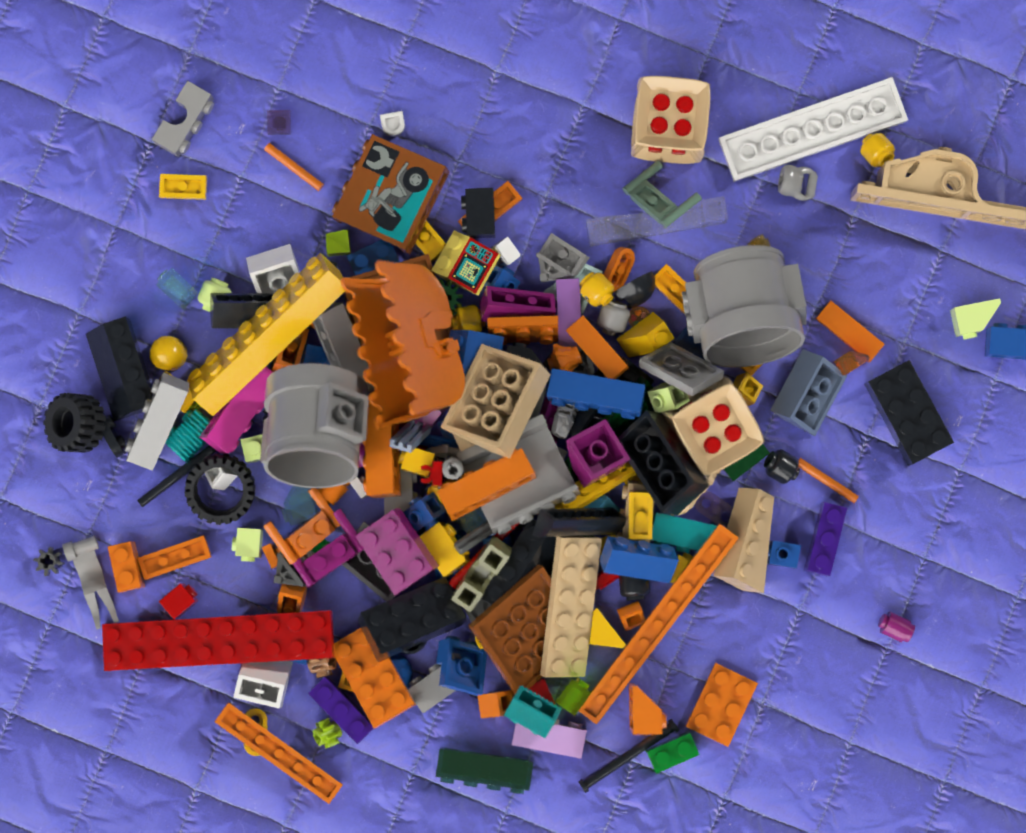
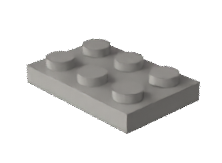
[639,342,724,396]

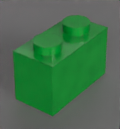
[645,731,700,774]

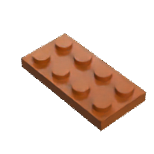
[334,628,416,729]

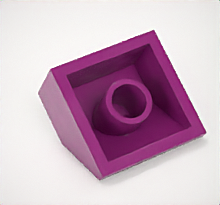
[566,419,630,488]

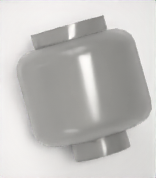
[597,300,630,336]

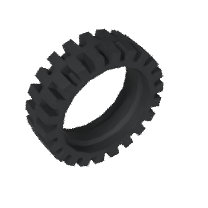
[185,453,255,525]

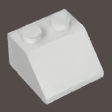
[246,244,300,293]

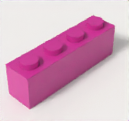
[199,367,273,454]

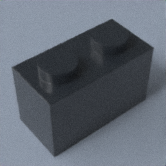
[461,188,495,238]

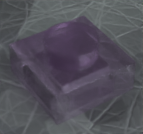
[267,110,291,135]

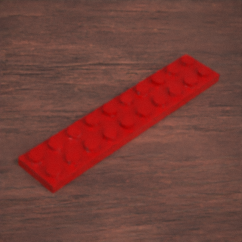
[102,610,335,671]

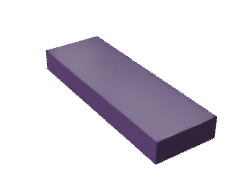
[556,278,581,348]

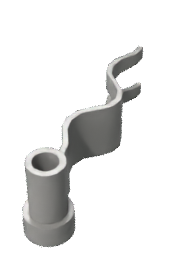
[62,535,119,630]

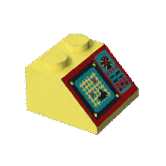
[431,230,501,296]

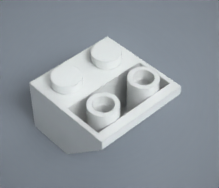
[233,661,293,708]

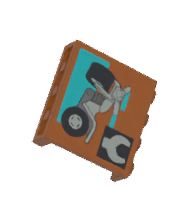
[332,134,450,255]

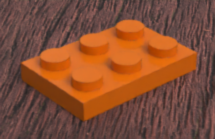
[487,316,558,346]
[685,663,758,747]

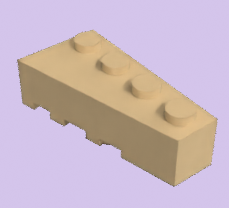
[713,488,774,593]

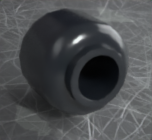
[764,449,800,484]
[619,575,650,601]

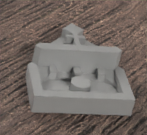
[536,233,590,282]

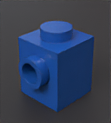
[767,540,801,569]

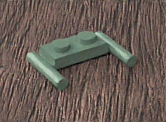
[622,160,702,228]

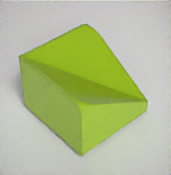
[326,229,351,257]

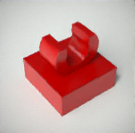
[421,461,443,488]

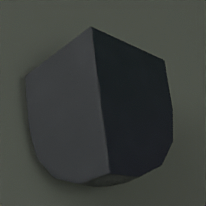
[614,271,655,309]

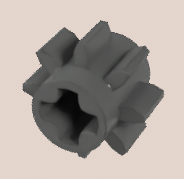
[33,547,65,576]

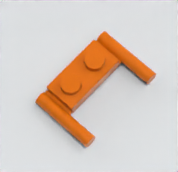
[263,488,340,565]

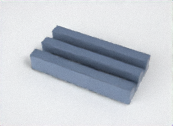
[390,420,431,453]

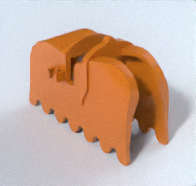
[340,261,465,429]

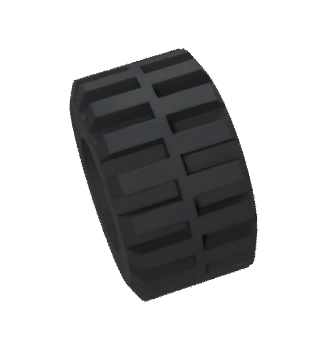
[43,393,106,453]

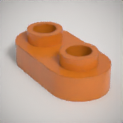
[603,247,635,292]

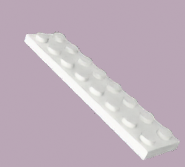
[718,77,908,182]

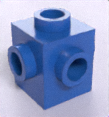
[484,265,520,289]
[403,492,447,532]

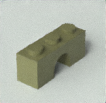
[451,535,512,612]

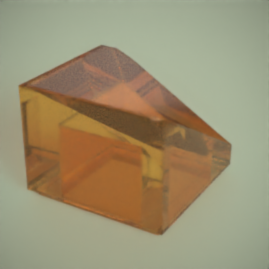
[834,351,870,375]

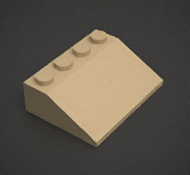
[441,344,550,458]

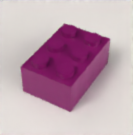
[355,507,439,595]

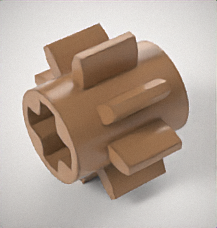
[307,658,337,678]

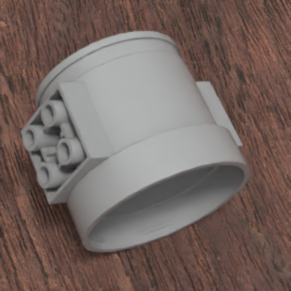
[682,245,807,367]
[260,363,368,488]

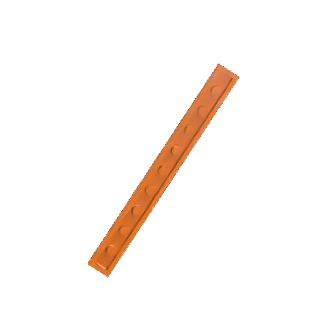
[578,523,739,725]

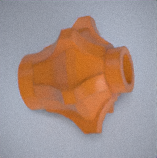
[547,343,583,372]

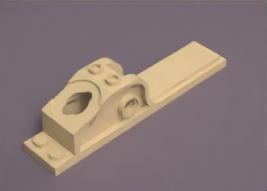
[850,147,1026,230]

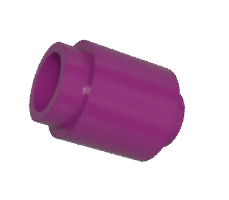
[878,612,915,642]

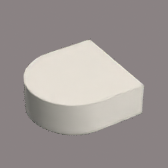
[380,111,405,137]

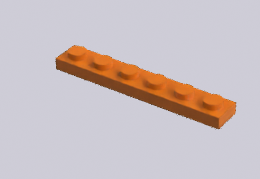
[214,702,343,804]

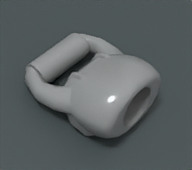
[778,165,818,201]

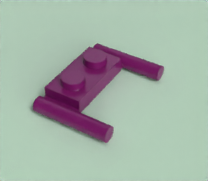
[293,509,364,588]

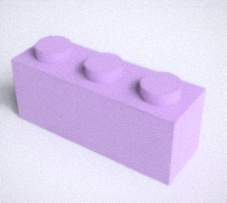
[512,719,587,759]

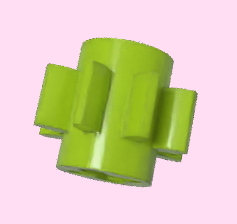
[313,718,342,749]

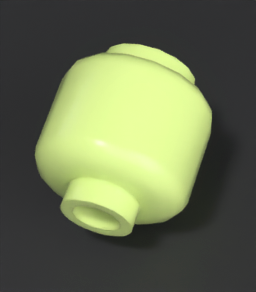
[197,277,232,312]

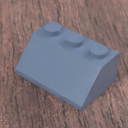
[770,349,847,436]

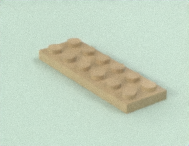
[540,536,602,677]

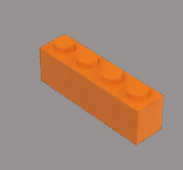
[363,402,401,498]
[437,448,536,521]

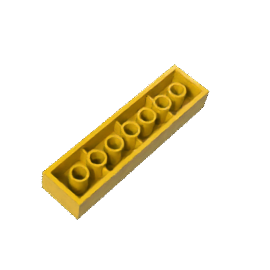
[187,253,345,416]

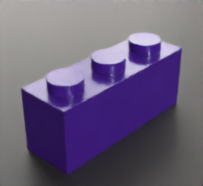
[804,502,847,577]
[308,676,374,744]

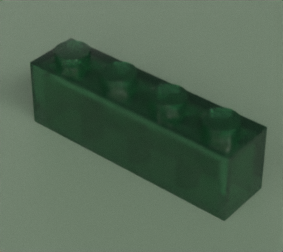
[436,747,533,794]

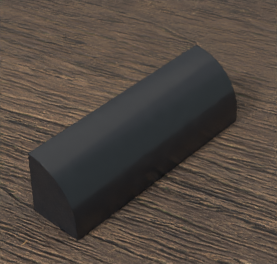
[210,293,274,328]
[532,507,627,537]

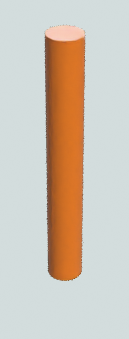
[264,143,324,191]
[798,458,859,503]

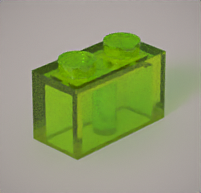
[555,677,591,716]

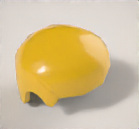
[149,336,188,371]

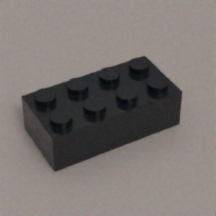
[864,360,954,466]
[618,410,710,515]
[358,577,466,662]

